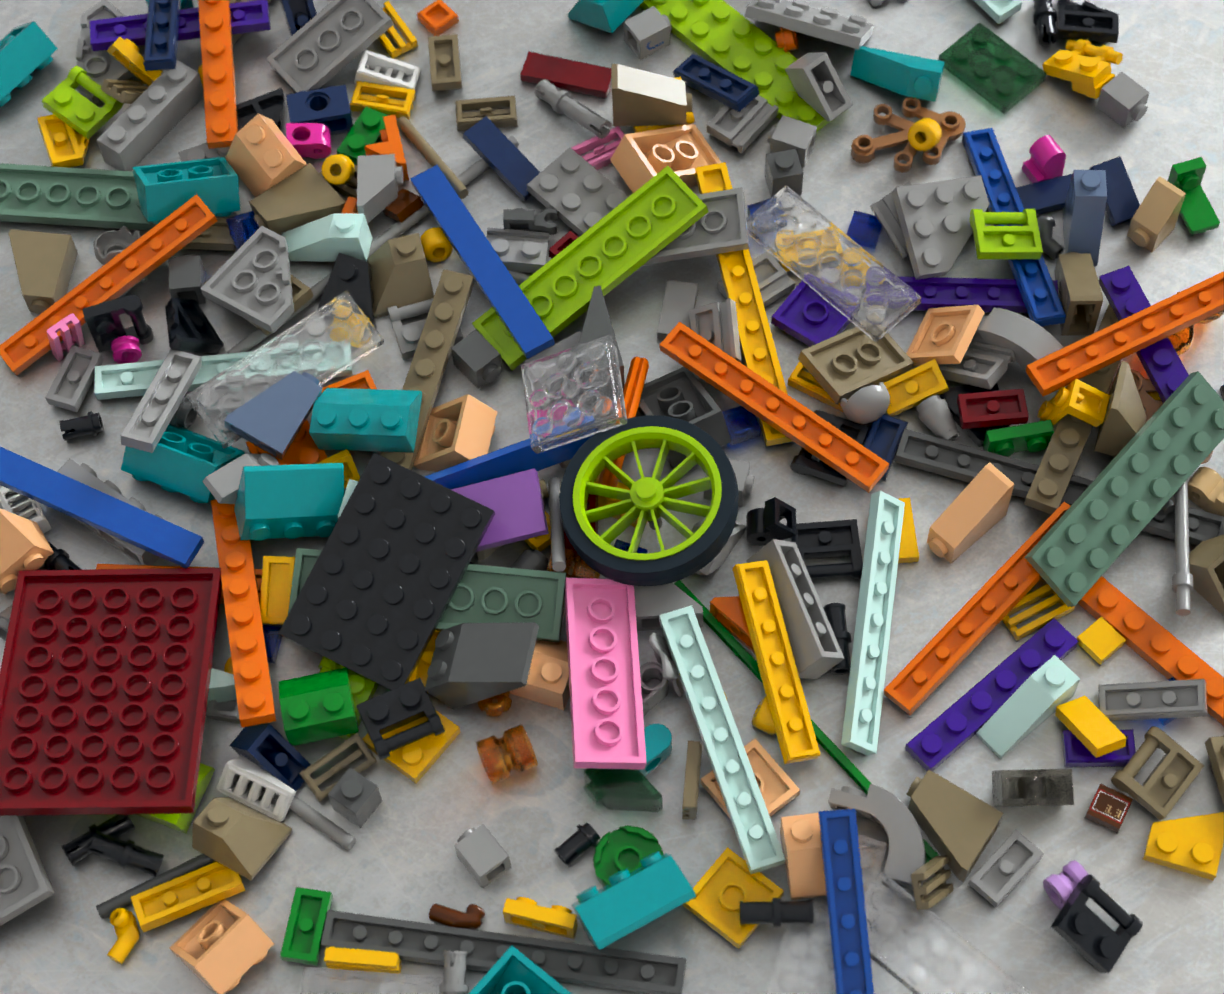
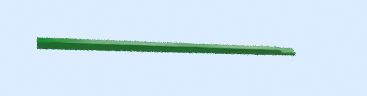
[674,580,940,863]

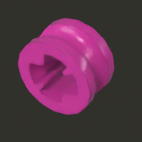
[111,335,142,364]

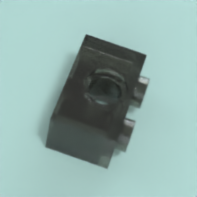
[992,769,1074,807]

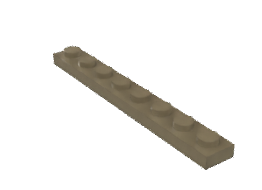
[380,269,475,471]
[1024,303,1121,515]

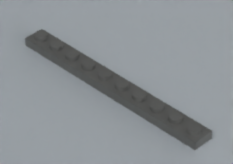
[895,429,1224,546]
[321,910,686,994]

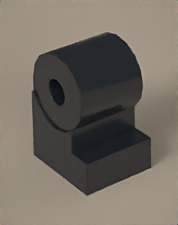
[746,497,797,546]

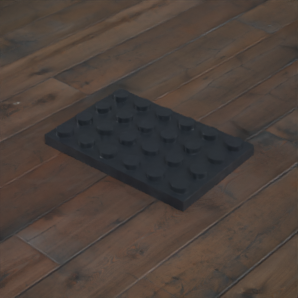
[278,453,495,690]

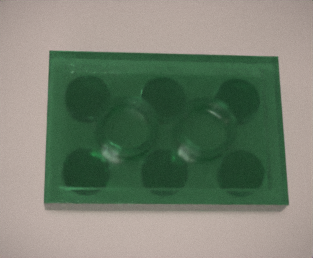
[938,22,1046,114]

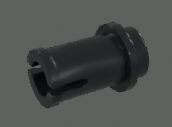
[60,411,104,441]
[554,822,600,867]

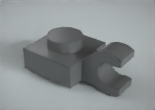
[503,208,558,235]

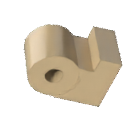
[1188,467,1224,516]

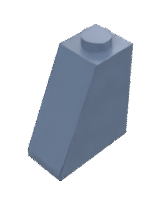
[1063,170,1107,266]
[224,371,323,460]

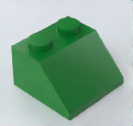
[279,667,359,746]

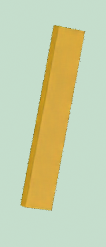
[732,560,821,764]

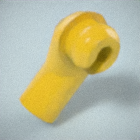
[107,908,140,965]

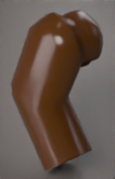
[429,903,485,930]

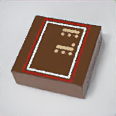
[1085,784,1133,833]

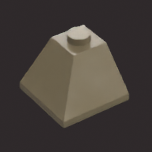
[367,233,434,318]
[1094,361,1147,457]
[1189,534,1224,616]
[192,797,292,881]

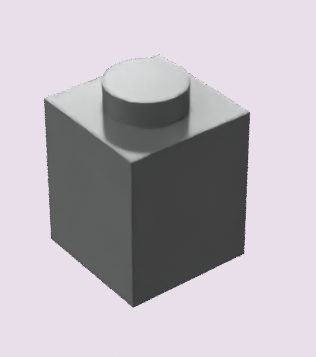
[765,149,803,200]
[169,255,206,304]
[451,330,502,389]
[328,767,382,828]

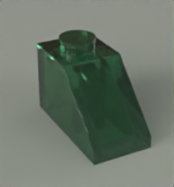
[583,768,663,812]

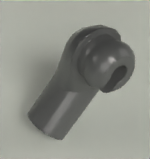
[1037,215,1064,260]

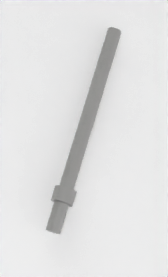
[1172,479,1194,616]

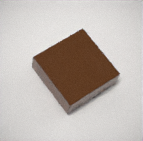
[383,188,424,223]

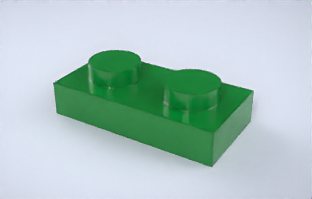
[337,106,389,165]
[983,420,1054,457]
[280,887,333,966]

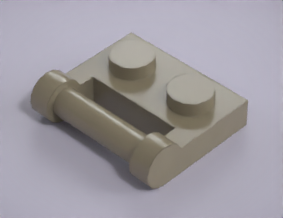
[1111,726,1204,821]

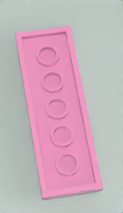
[564,578,646,770]

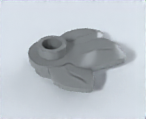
[649,632,684,697]

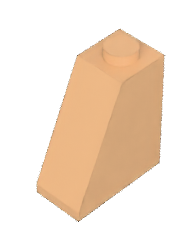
[927,462,1014,563]

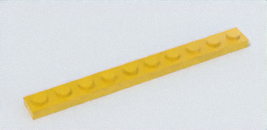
[695,162,793,447]

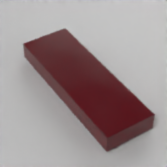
[520,51,612,99]

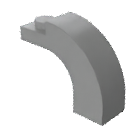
[972,307,1064,387]
[828,784,926,889]

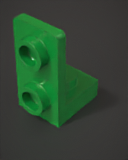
[1168,157,1220,235]

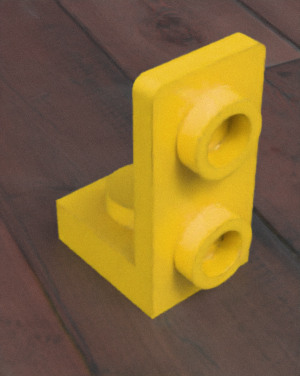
[1037,379,1110,428]

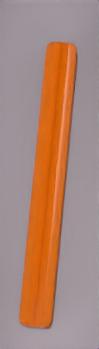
[598,356,649,498]

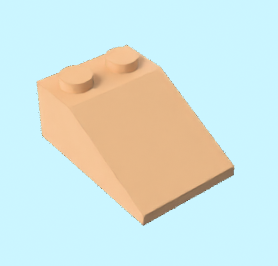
[610,124,722,193]

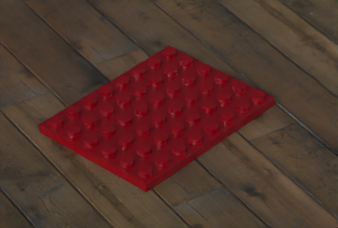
[0,568,222,816]

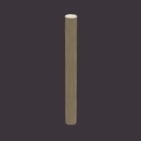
[397,116,469,199]

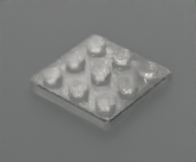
[521,334,628,454]

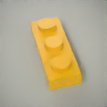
[130,861,246,933]

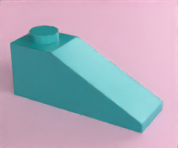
[850,46,945,102]

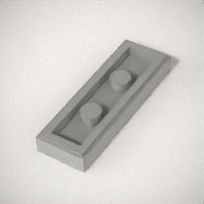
[1098,679,1207,721]

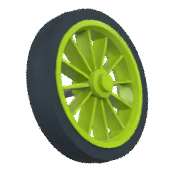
[559,415,739,586]

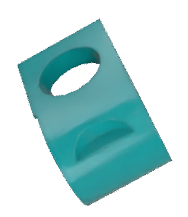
[630,723,672,780]

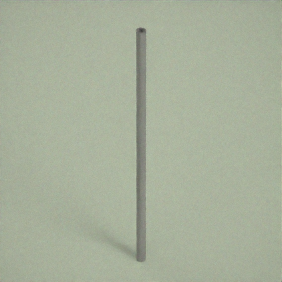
[227,136,519,354]

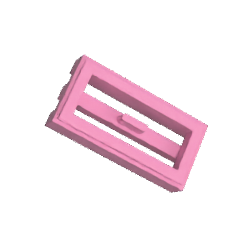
[565,126,624,170]
[46,313,85,362]

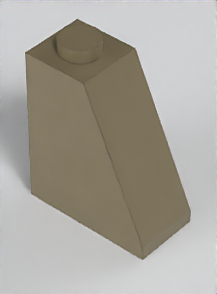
[611,64,692,127]
[249,163,346,235]
[9,229,78,315]
[1054,252,1103,336]
[907,769,1004,882]

